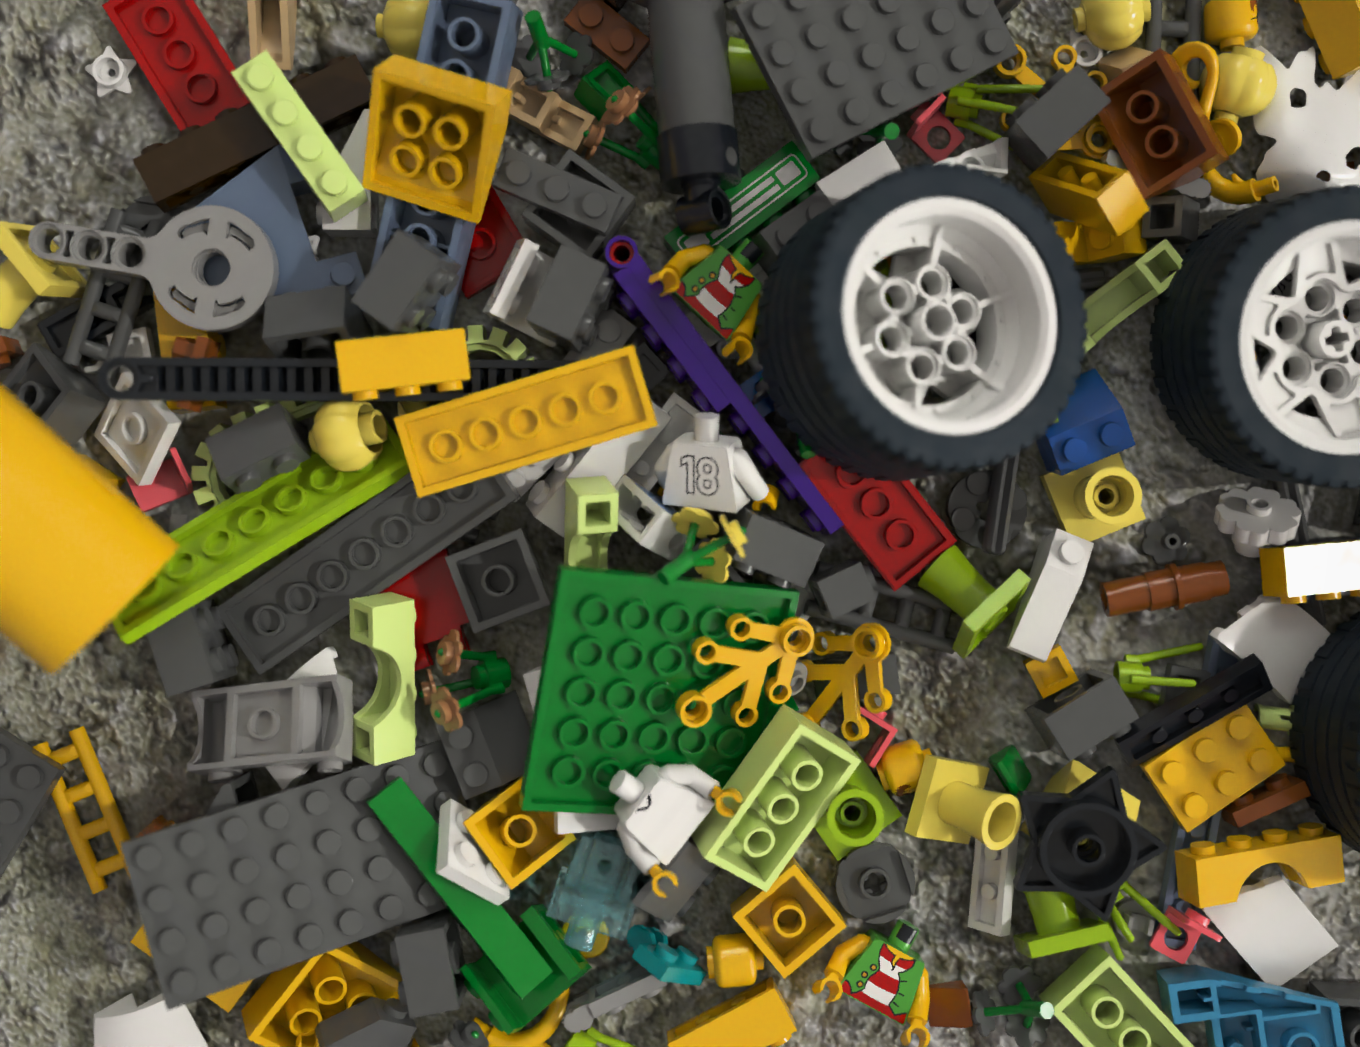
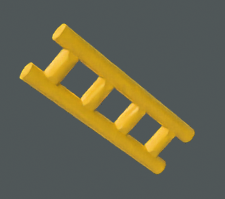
[33,726,131,894]

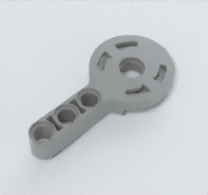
[28,205,279,333]

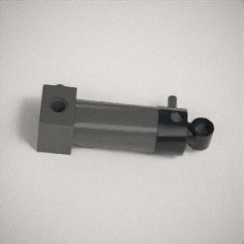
[629,0,745,237]

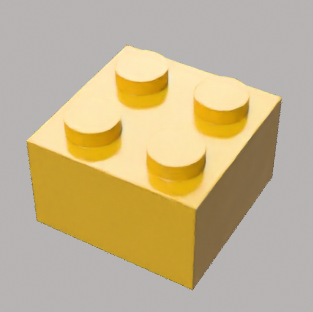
[730,857,847,979]

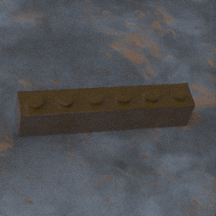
[132,54,372,213]

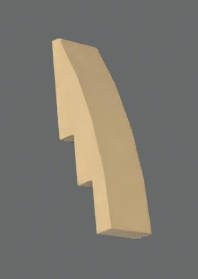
[506,66,598,156]

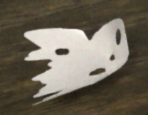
[1253,46,1360,202]

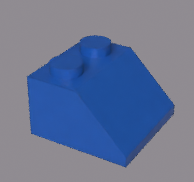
[1036,368,1136,476]

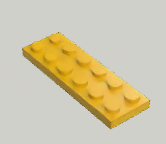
[394,345,658,498]

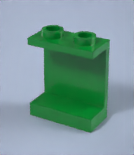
[460,904,592,1035]

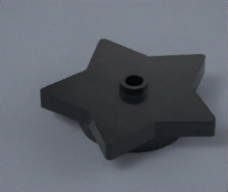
[1013,766,1167,921]

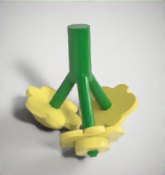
[657,507,748,585]

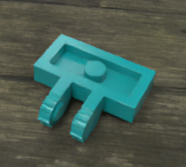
[626,924,708,986]

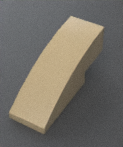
[247,0,297,70]

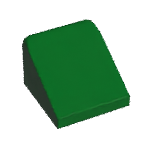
[574,60,634,121]
[988,745,1032,798]

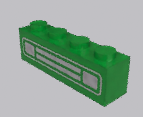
[664,140,821,256]

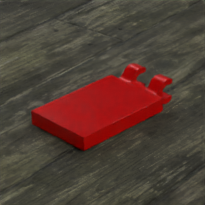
[381,548,471,671]

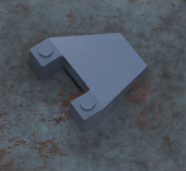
[182,144,365,306]

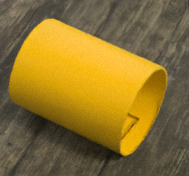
[0,384,180,675]

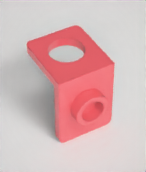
[906,93,965,163]
[126,446,194,512]
[860,705,898,769]
[1149,905,1222,964]

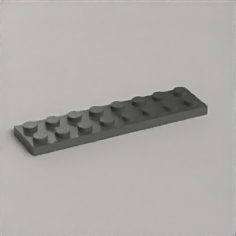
[217,473,521,675]

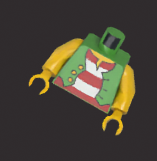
[648,238,764,366]
[812,918,930,1047]

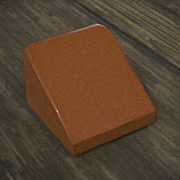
[928,980,973,1028]

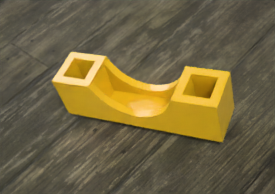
[1174,822,1345,908]

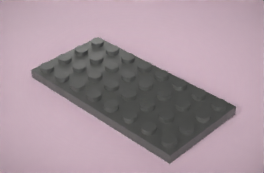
[120,740,467,1011]

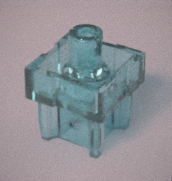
[546,831,638,952]

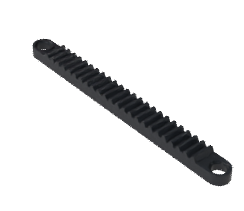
[97,357,581,402]

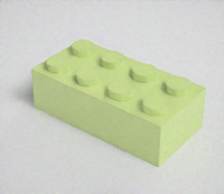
[691,704,862,892]
[1039,944,1194,1047]

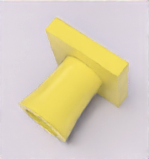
[0,221,87,329]
[1040,452,1146,542]
[905,754,1022,850]

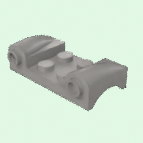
[187,674,353,784]

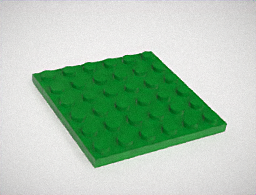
[518,564,800,815]

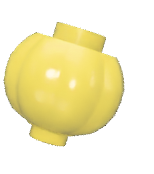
[375,0,429,61]
[1072,0,1151,51]
[1199,46,1277,124]
[308,401,388,472]

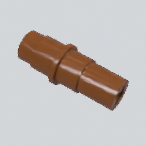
[1099,560,1230,617]

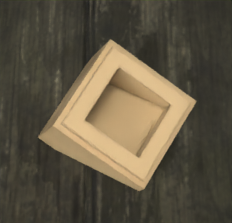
[1097,46,1153,82]

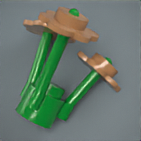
[582,85,659,170]
[419,629,512,732]

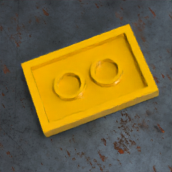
[1139,704,1286,833]

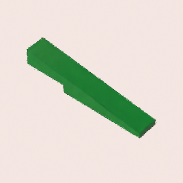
[366,776,553,999]

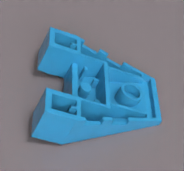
[1156,965,1345,1047]

